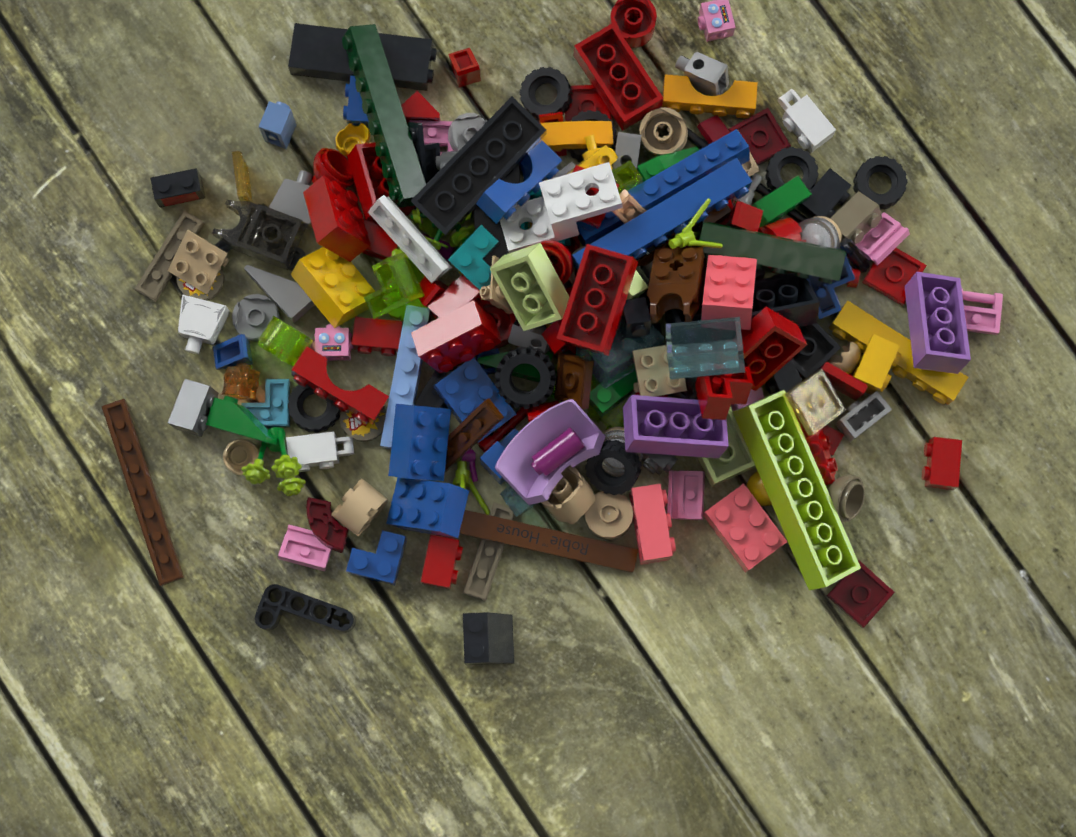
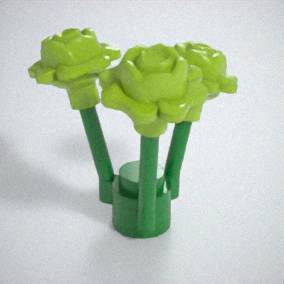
[241,427,306,496]

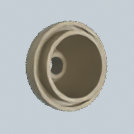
[826,475,865,522]

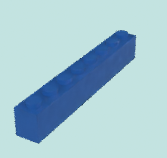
[576,129,750,246]
[572,158,752,270]

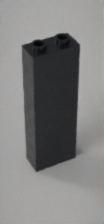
[288,23,437,91]

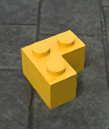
[853,334,901,395]

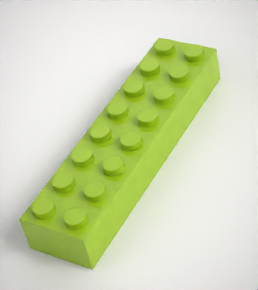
[733,390,861,590]

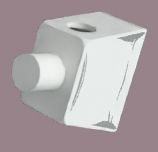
[178,295,230,354]

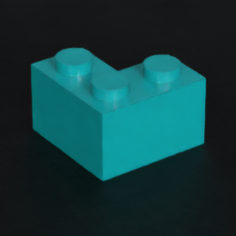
[448,225,500,290]

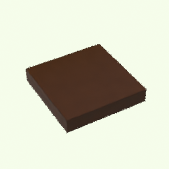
[554,352,594,409]

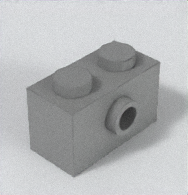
[835,391,892,442]

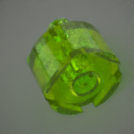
[257,315,314,367]

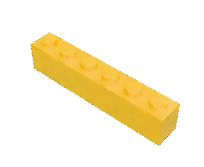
[829,300,969,405]

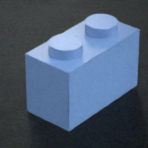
[259,101,297,149]

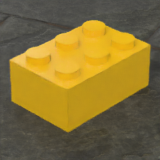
[291,247,378,328]

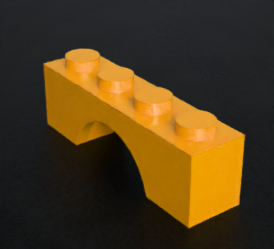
[662,74,758,119]

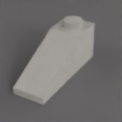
[244,265,315,323]

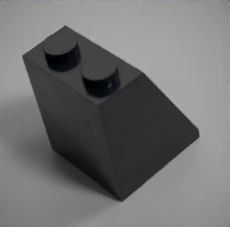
[463,612,514,666]

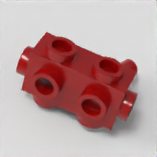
[804,427,838,485]

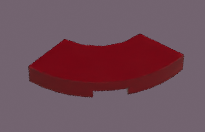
[306,497,349,553]

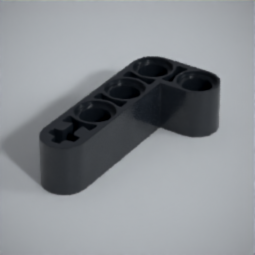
[254,584,356,632]

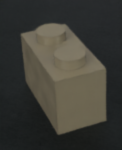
[830,191,882,244]

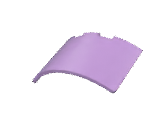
[495,399,606,505]

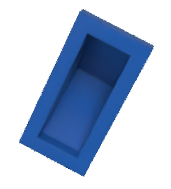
[213,334,253,369]

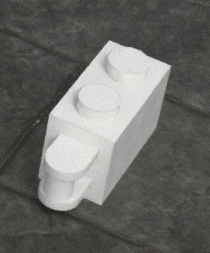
[778,89,836,153]
[286,432,354,472]

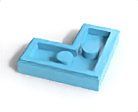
[241,379,290,427]

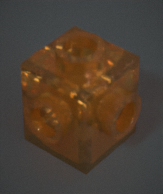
[222,363,260,400]

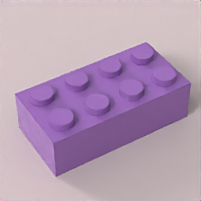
[905,272,971,374]
[623,395,729,458]

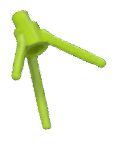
[669,199,723,249]
[452,461,490,515]

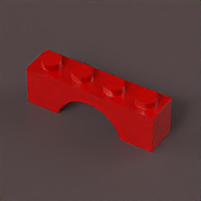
[291,346,389,425]

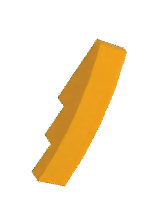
[540,121,614,151]

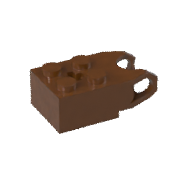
[647,247,707,323]

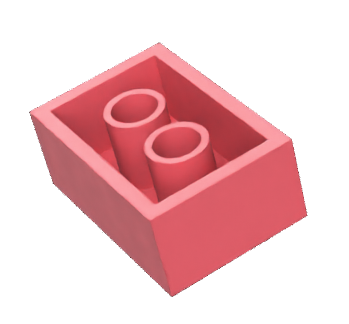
[701,255,757,330]
[703,483,787,573]
[629,484,676,565]

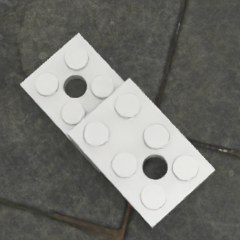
[500,162,623,253]

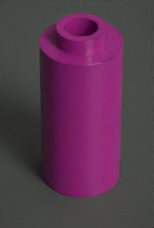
[531,427,585,476]

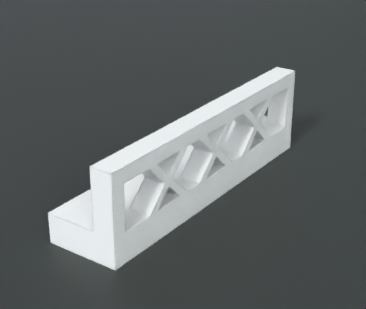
[368,195,452,283]

